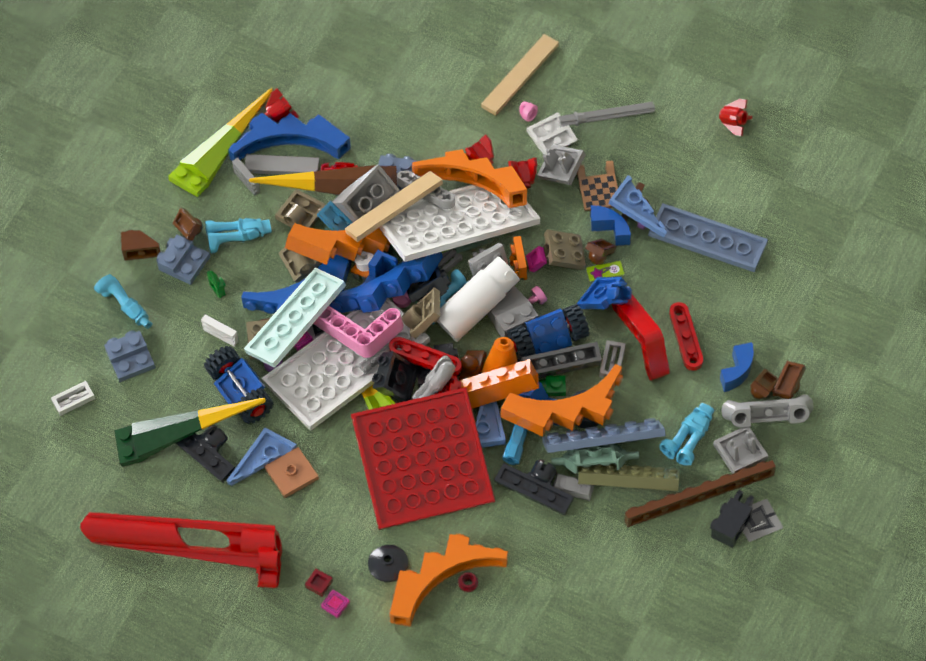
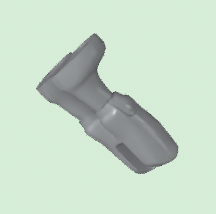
[412,356,456,399]

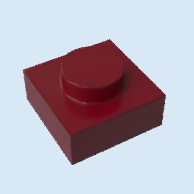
[305,568,333,597]

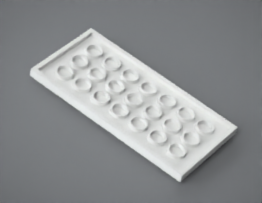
[379,185,540,262]
[262,298,430,431]

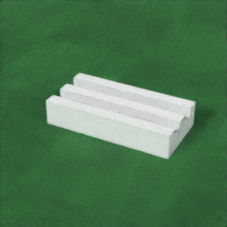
[201,315,239,347]
[51,381,95,416]

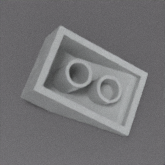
[332,164,400,222]
[487,286,539,338]

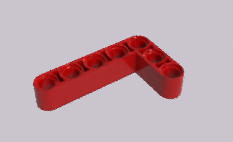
[611,295,670,381]

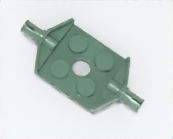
[551,444,639,473]

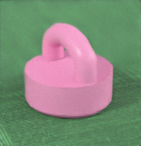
[519,102,538,122]
[528,286,547,305]
[392,291,411,308]

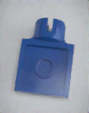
[577,277,632,309]

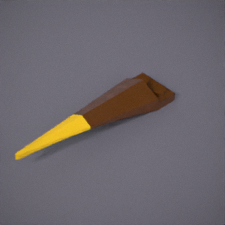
[249,165,397,195]

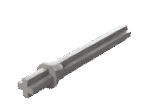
[559,102,655,127]

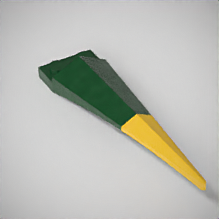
[114,398,266,467]

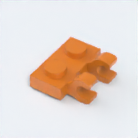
[509,236,527,280]

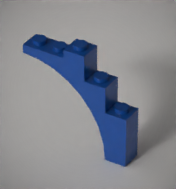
[228,113,351,161]
[329,252,443,313]
[241,254,352,314]

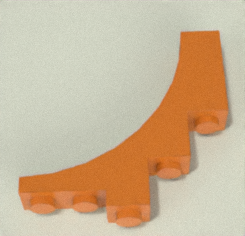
[412,149,527,208]
[285,223,391,265]
[500,364,624,437]
[390,534,508,627]

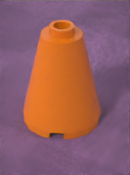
[482,337,518,373]

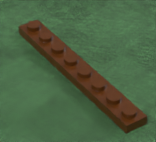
[624,460,776,528]

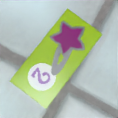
[586,261,625,281]

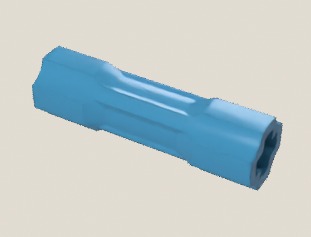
[503,424,528,465]

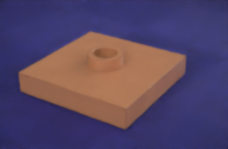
[264,447,319,498]

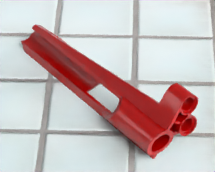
[80,512,282,588]

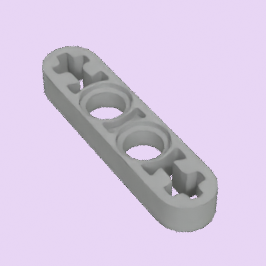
[397,170,455,209]

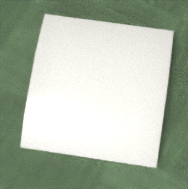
[526,113,578,155]

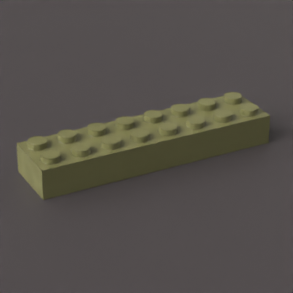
[578,464,679,491]

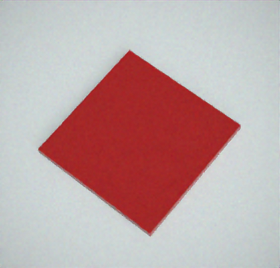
[351,387,495,530]

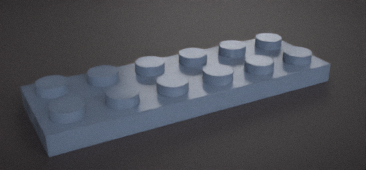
[649,203,768,273]
[542,418,666,453]

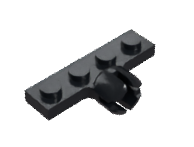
[175,424,235,483]
[494,459,574,516]

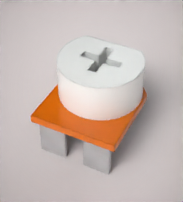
[350,251,374,282]

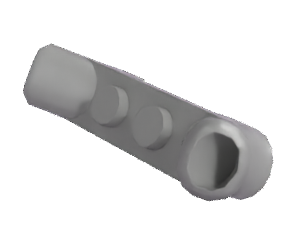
[721,394,814,427]

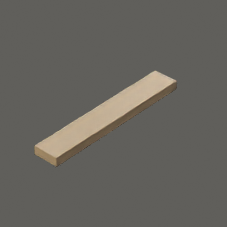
[481,34,559,116]
[345,171,443,242]

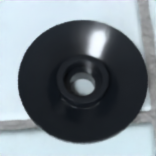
[368,545,408,582]

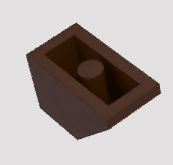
[121,230,161,261]

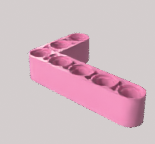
[313,306,404,358]

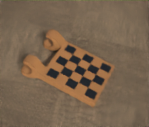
[577,161,618,211]

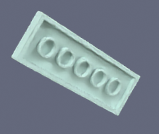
[244,267,346,368]

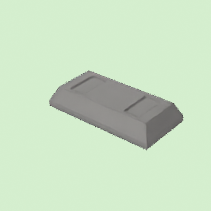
[553,474,594,501]

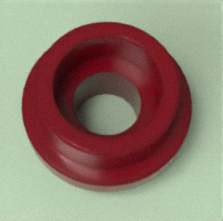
[458,572,478,592]

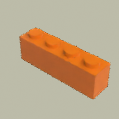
[460,359,539,408]

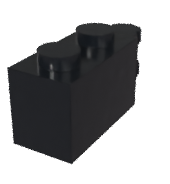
[710,490,755,548]

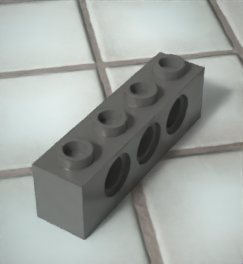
[521,342,602,379]

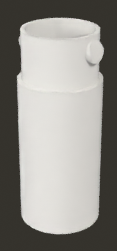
[437,257,520,342]

